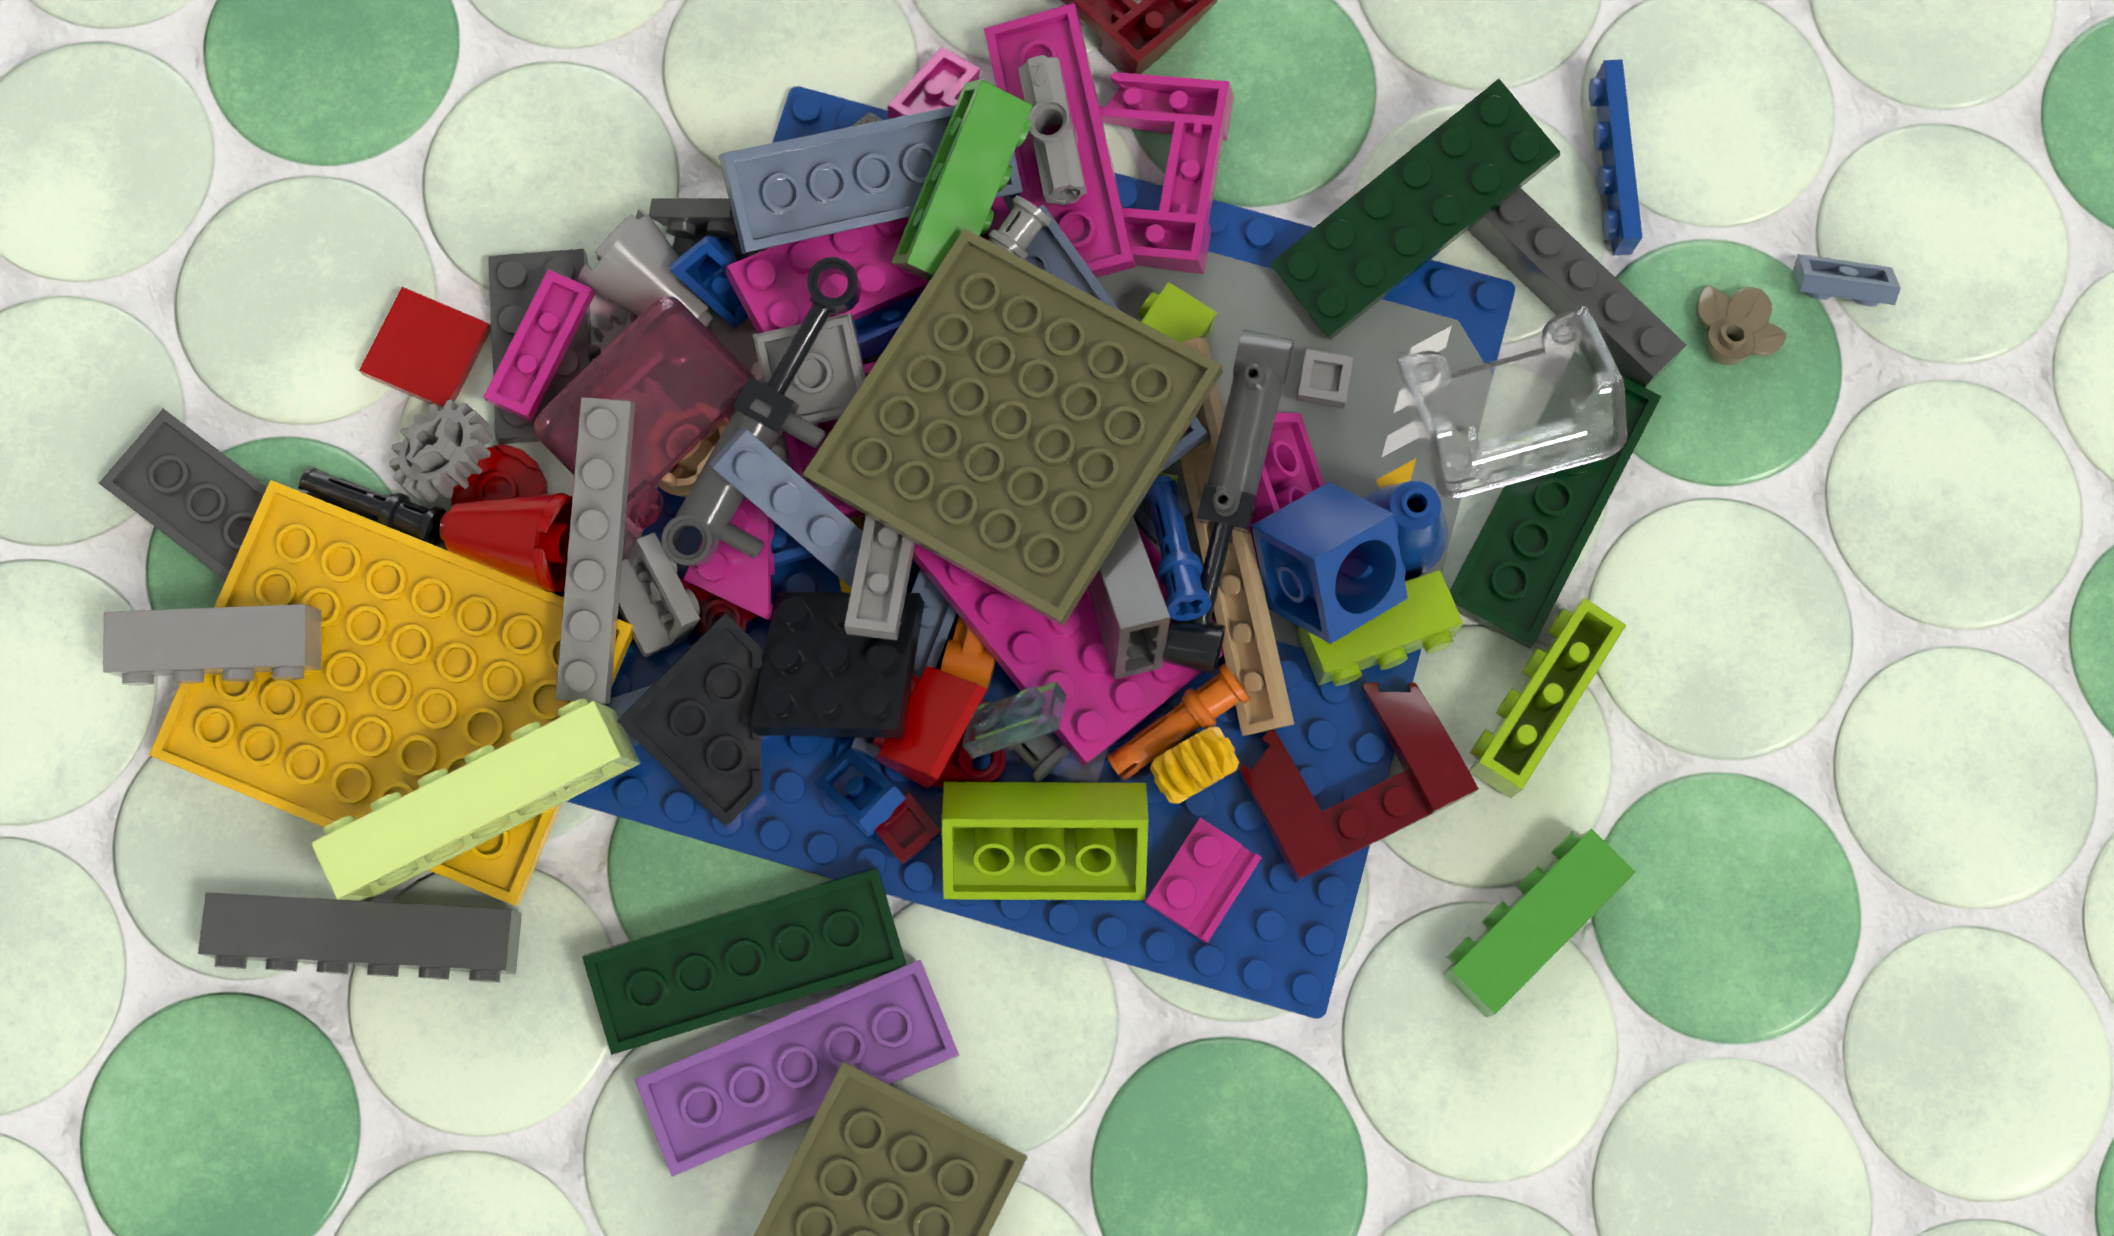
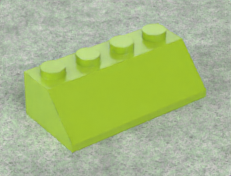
[942,782,1148,900]

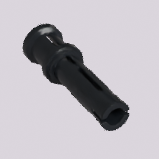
[298,467,447,546]

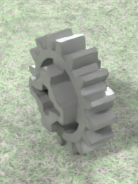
[389,400,493,502]

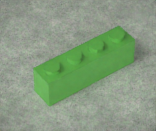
[891,79,1033,281]
[1443,829,1635,1017]

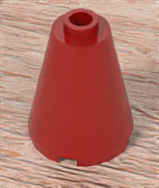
[440,493,573,592]

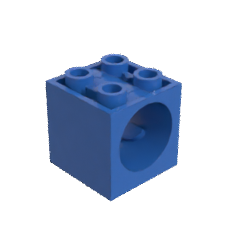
[1251,482,1408,644]

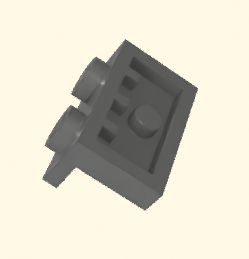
[649,198,758,261]

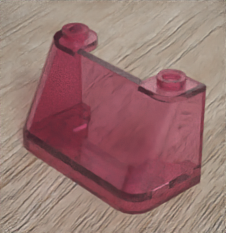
[534,297,759,538]

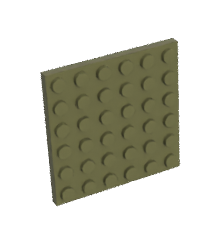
[802,228,1223,627]

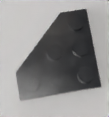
[617,612,762,827]

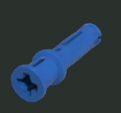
[1146,476,1212,621]

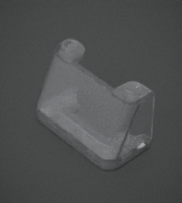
[1398,306,1628,498]

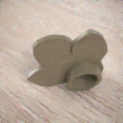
[1696,285,1787,365]

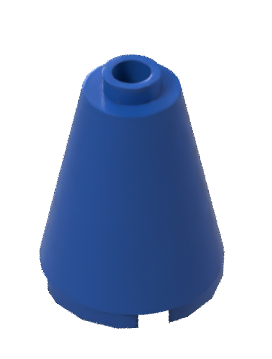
[1364,481,1448,580]

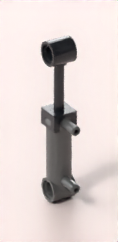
[662,257,862,567]
[1164,329,1294,674]

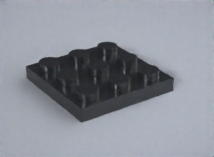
[750,592,924,738]

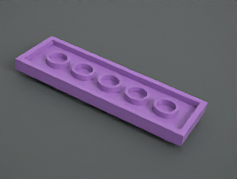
[635,960,959,1177]

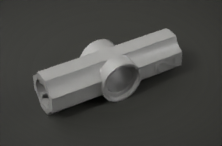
[1018,55,1087,205]

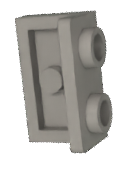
[618,532,700,657]

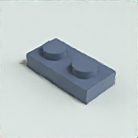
[1793,254,1901,306]

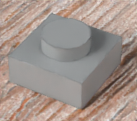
[1296,349,1354,408]

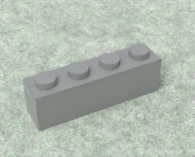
[103,604,321,686]

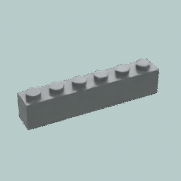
[1468,188,1686,388]
[198,892,522,983]

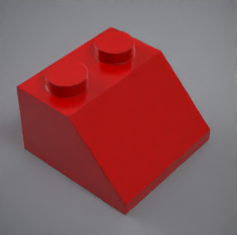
[872,666,987,789]

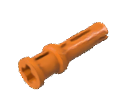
[1107,663,1251,781]

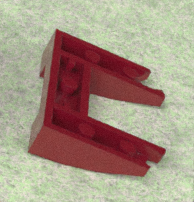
[1061,0,1218,74]
[1238,682,1479,883]

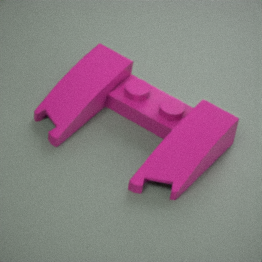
[1099,72,1234,274]

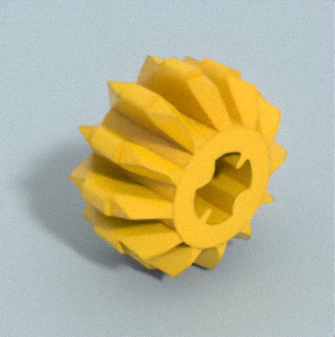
[1150,727,1240,803]

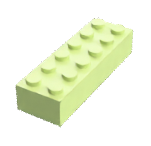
[311,698,641,901]

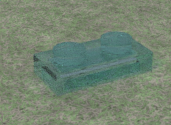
[962,681,1066,758]

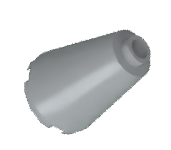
[578,208,714,340]

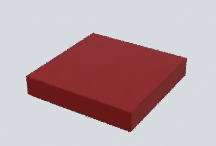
[359,287,491,409]

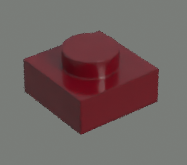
[874,793,942,866]

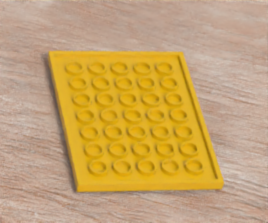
[149,480,634,906]

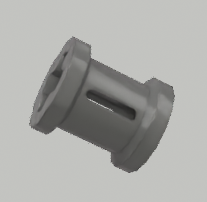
[1003,714,1070,782]

